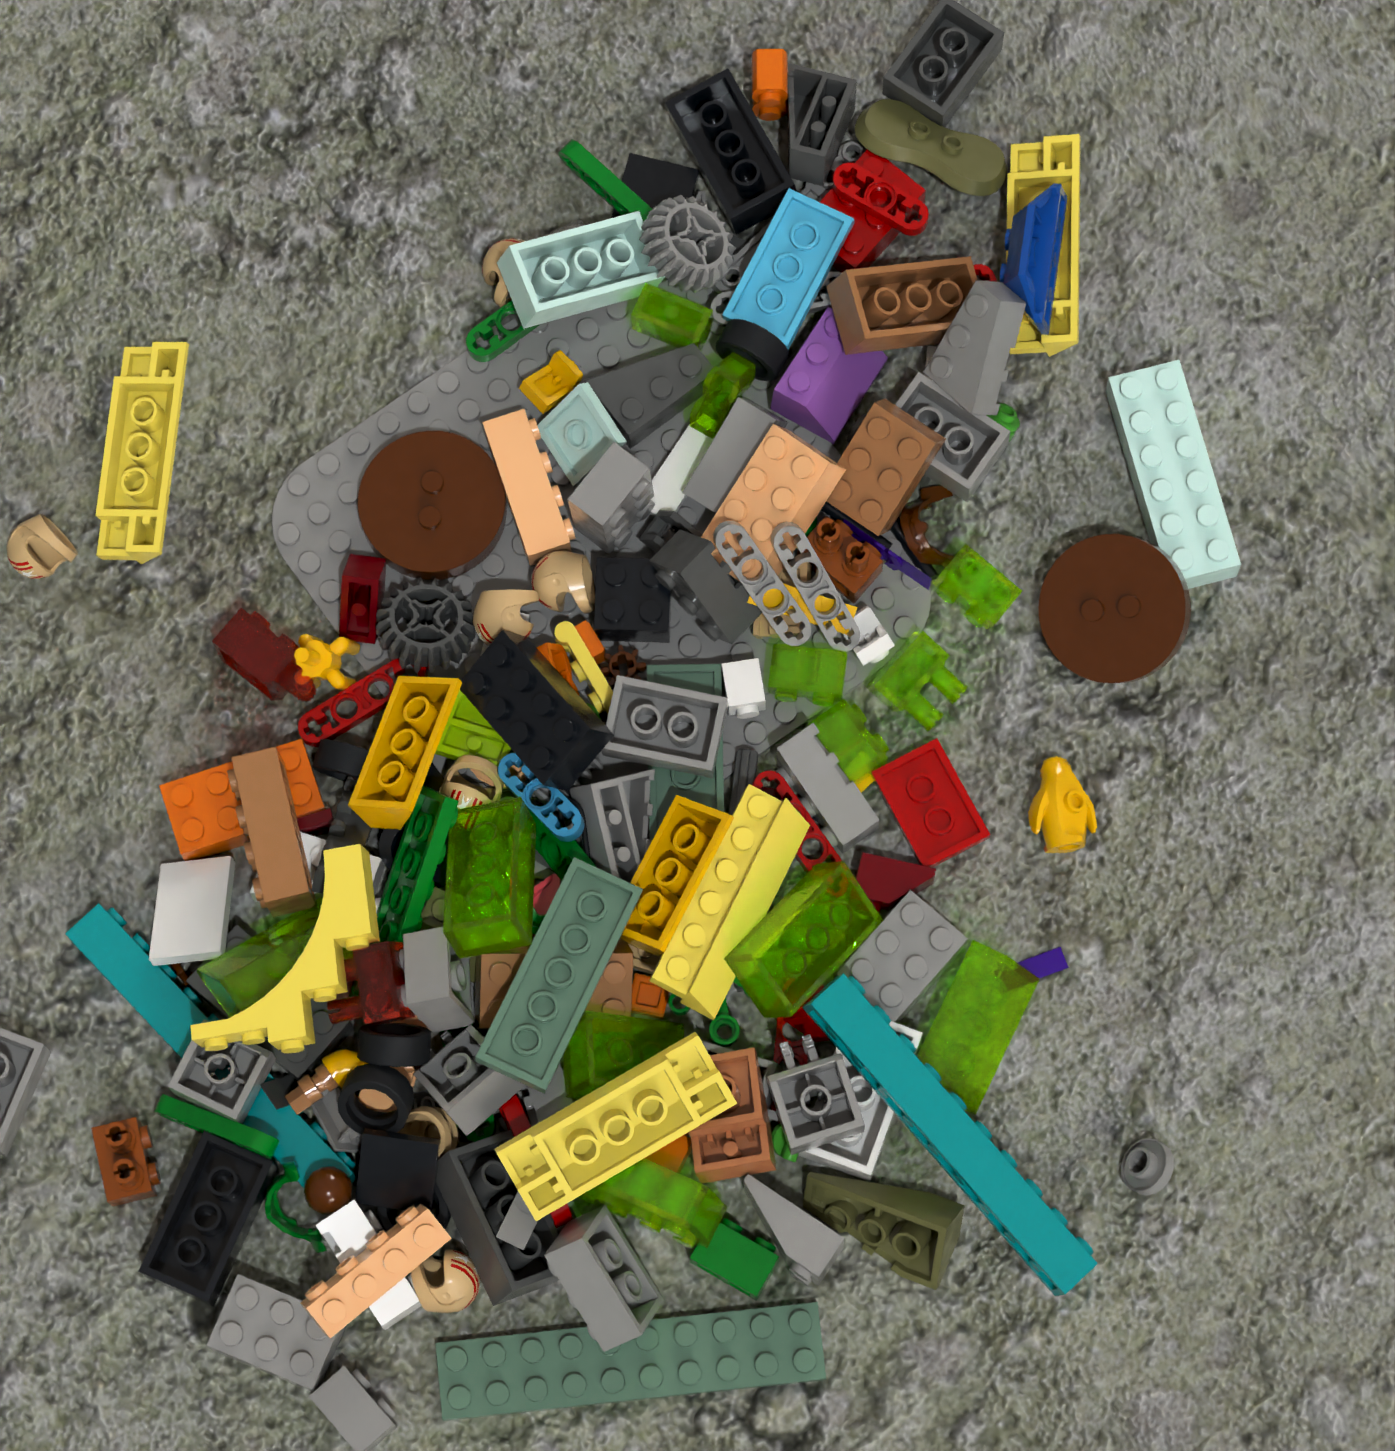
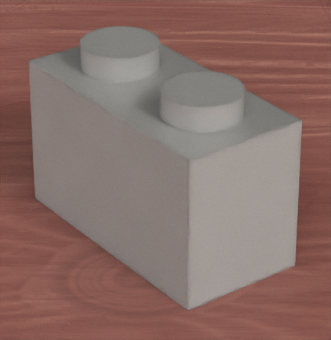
[309,1366,397,1451]

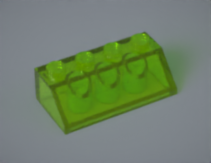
[197,897,367,1017]
[917,940,1040,1115]

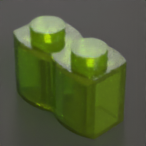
[690,352,756,439]
[768,644,848,707]
[808,699,889,785]

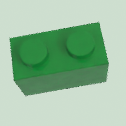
[690,1218,779,1301]

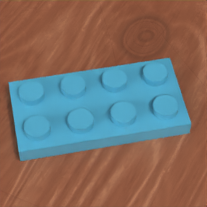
[722,188,855,350]

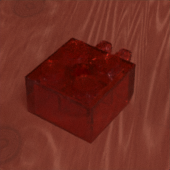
[212,608,317,702]

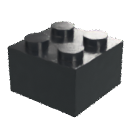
[594,557,672,643]

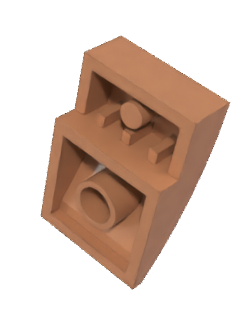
[688,1047,776,1184]

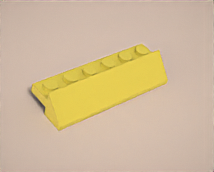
[1006,134,1081,357]
[95,342,189,564]
[649,784,810,1020]
[494,1032,737,1221]

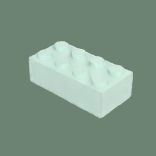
[497,211,665,329]

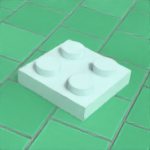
[537,382,627,486]

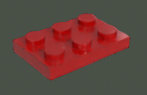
[871,738,990,868]

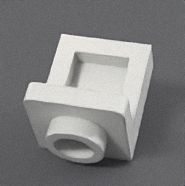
[843,606,895,666]

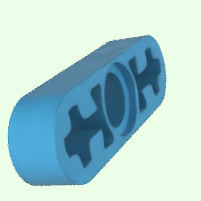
[498,753,585,842]

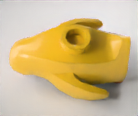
[1028,756,1097,853]

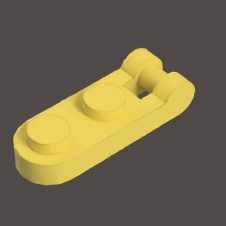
[554,621,613,717]

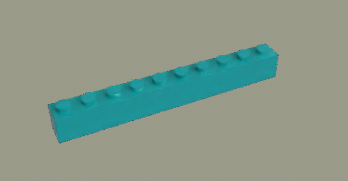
[65,903,357,1188]
[802,973,1098,1296]

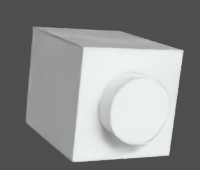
[721,658,766,719]

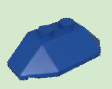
[1000,183,1067,335]

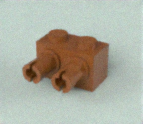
[797,516,883,604]
[91,1117,161,1207]

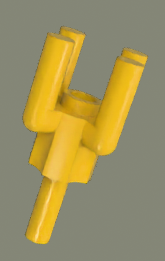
[294,634,360,690]

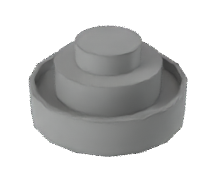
[1121,1138,1174,1196]

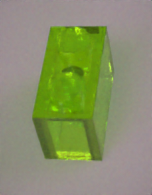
[631,283,714,351]

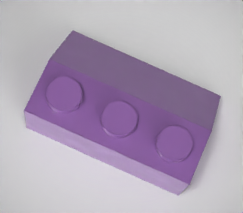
[770,306,888,444]

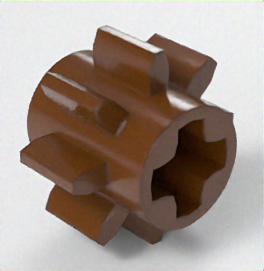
[600,645,647,689]

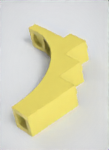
[190,844,380,1053]

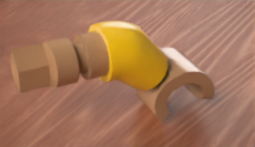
[285,1049,417,1115]

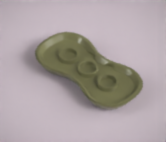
[855,99,1007,196]

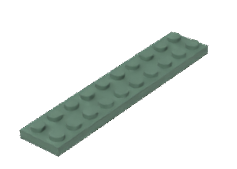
[435,1302,826,1421]

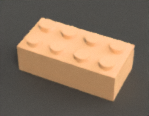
[701,424,846,582]

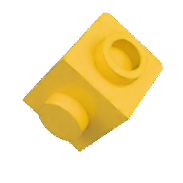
[519,350,583,414]

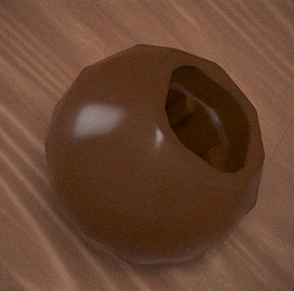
[304,1166,353,1215]

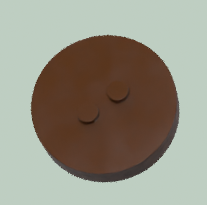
[358,431,507,580]
[1038,534,1191,683]

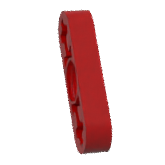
[833,162,929,236]

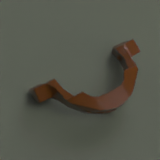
[900,486,975,575]

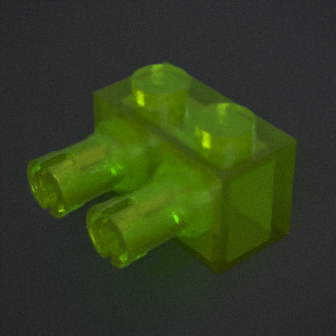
[931,543,1022,630]
[866,631,968,732]

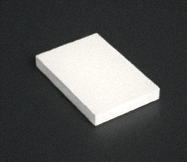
[149,856,235,966]

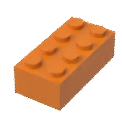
[159,738,326,861]

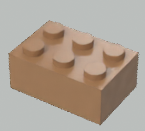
[826,399,946,536]

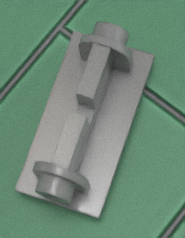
[311,1086,362,1153]

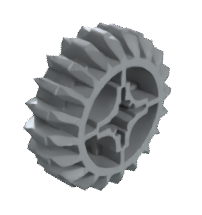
[639,195,736,293]

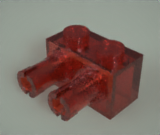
[327,941,415,1024]

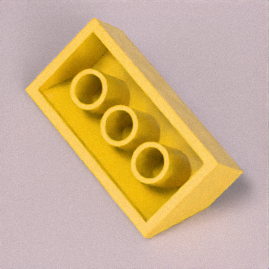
[348,676,462,830]
[621,795,734,956]

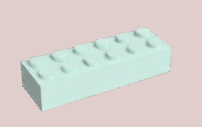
[1105,360,1241,589]

